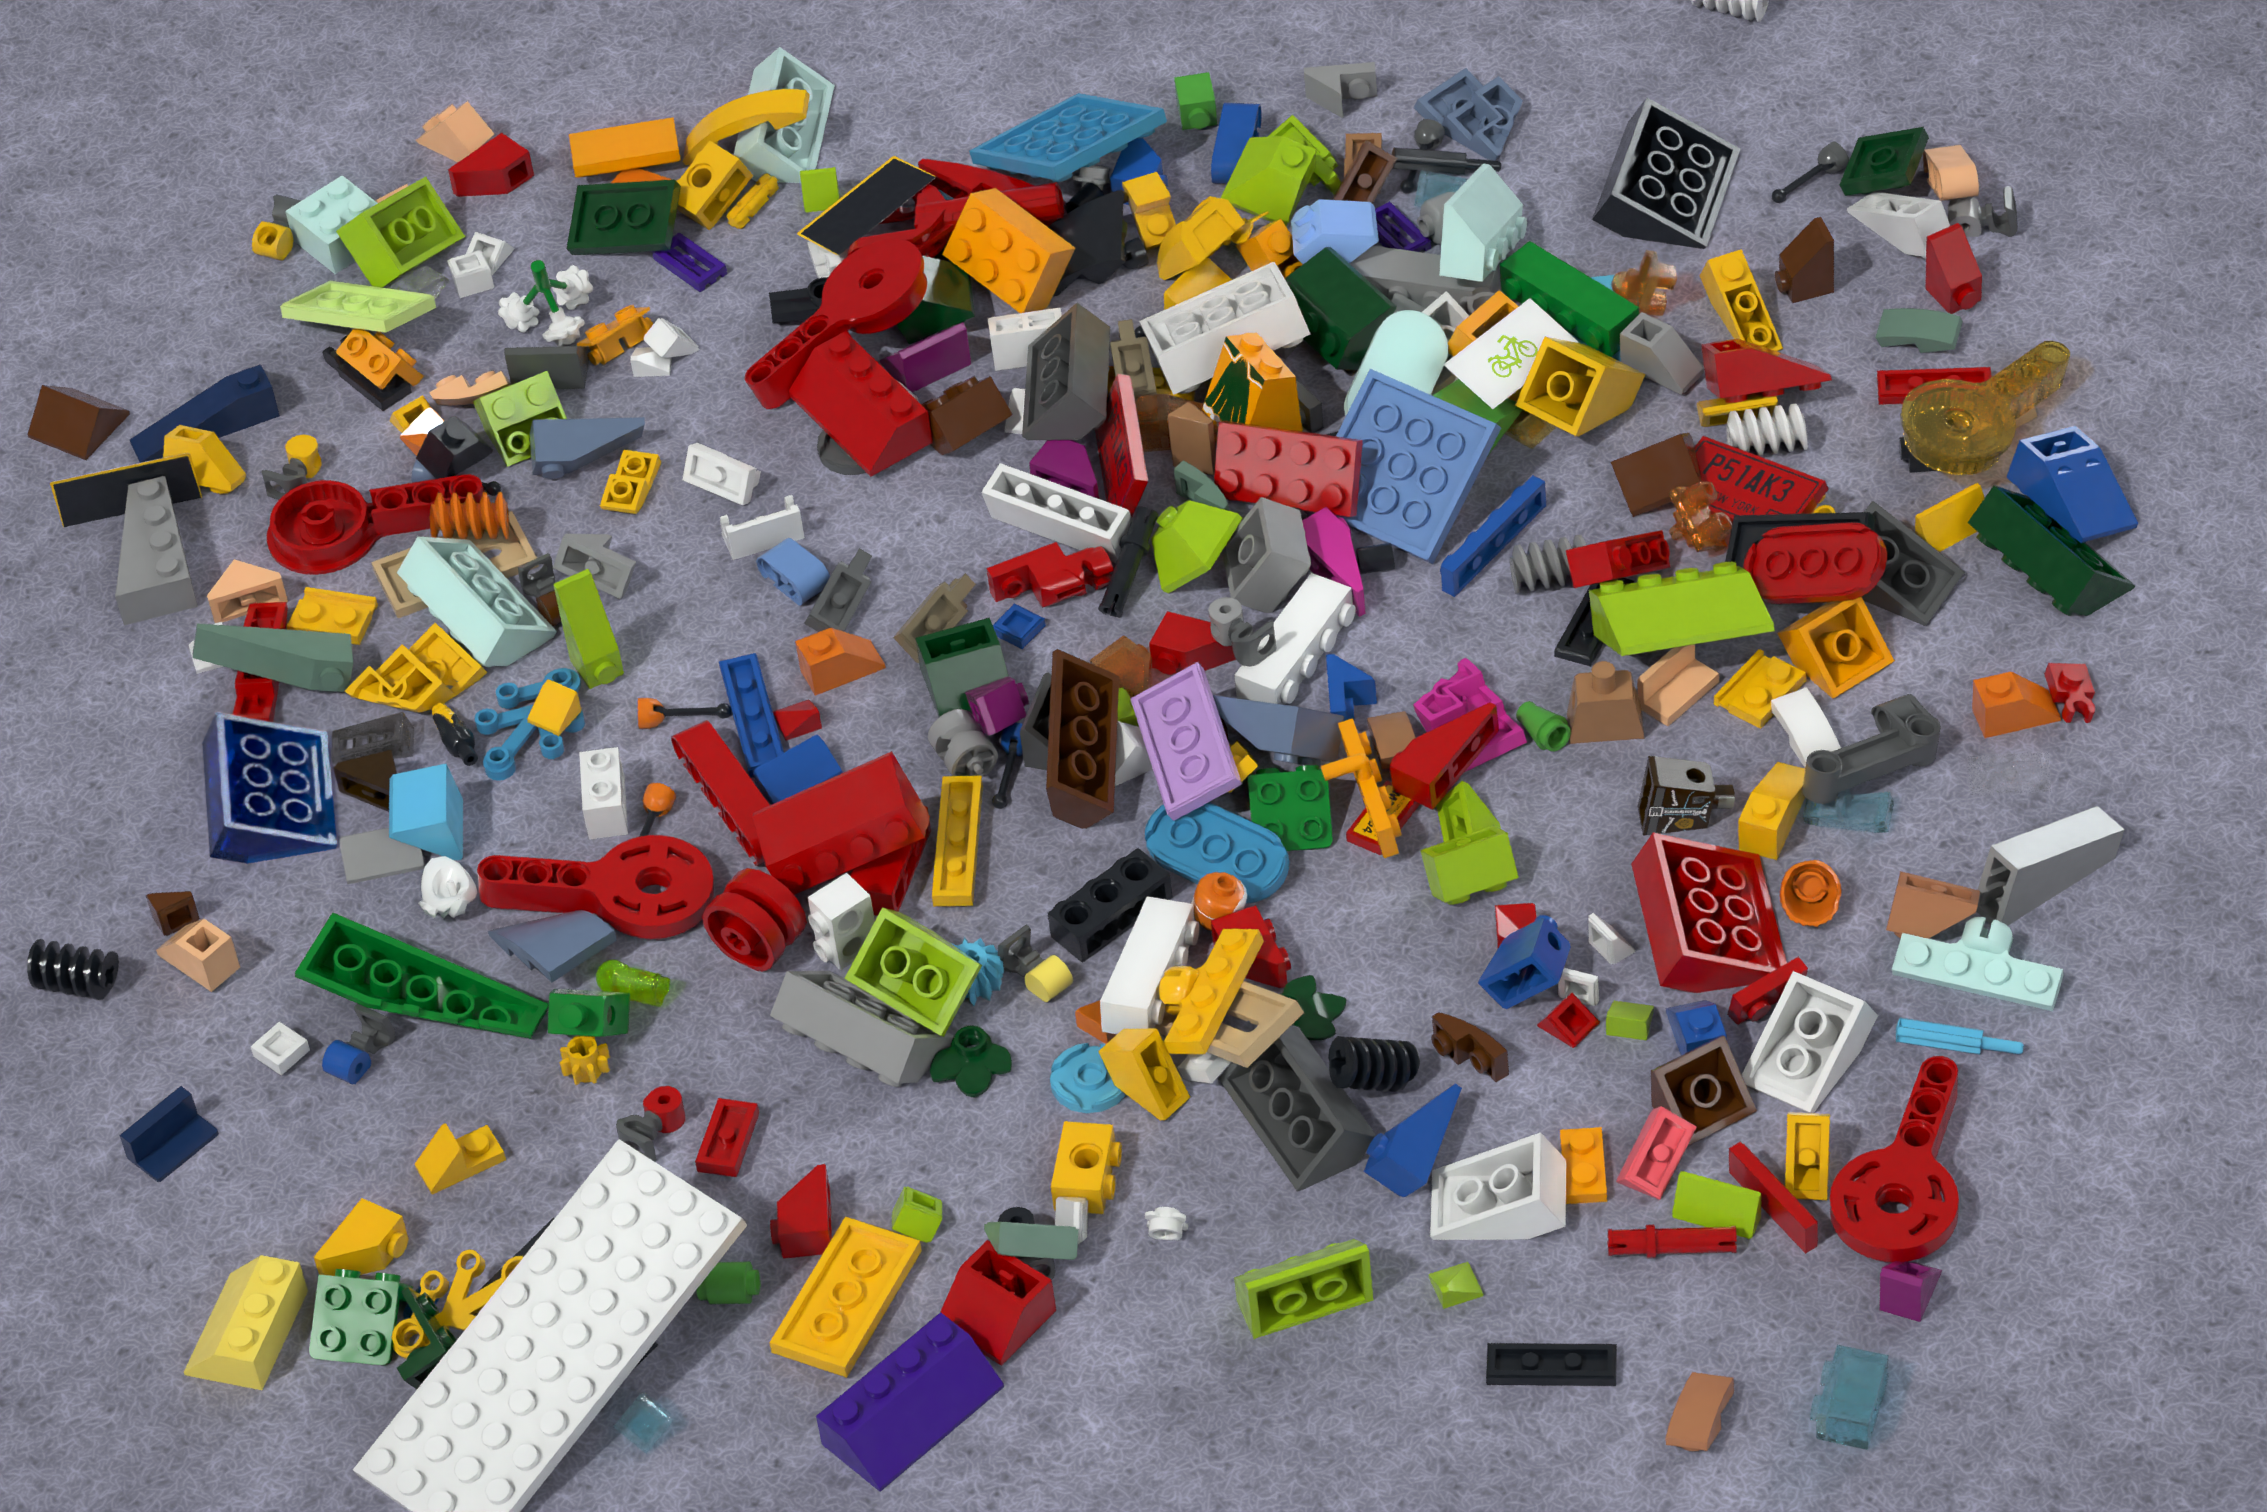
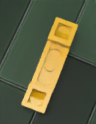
[682,89,810,165]

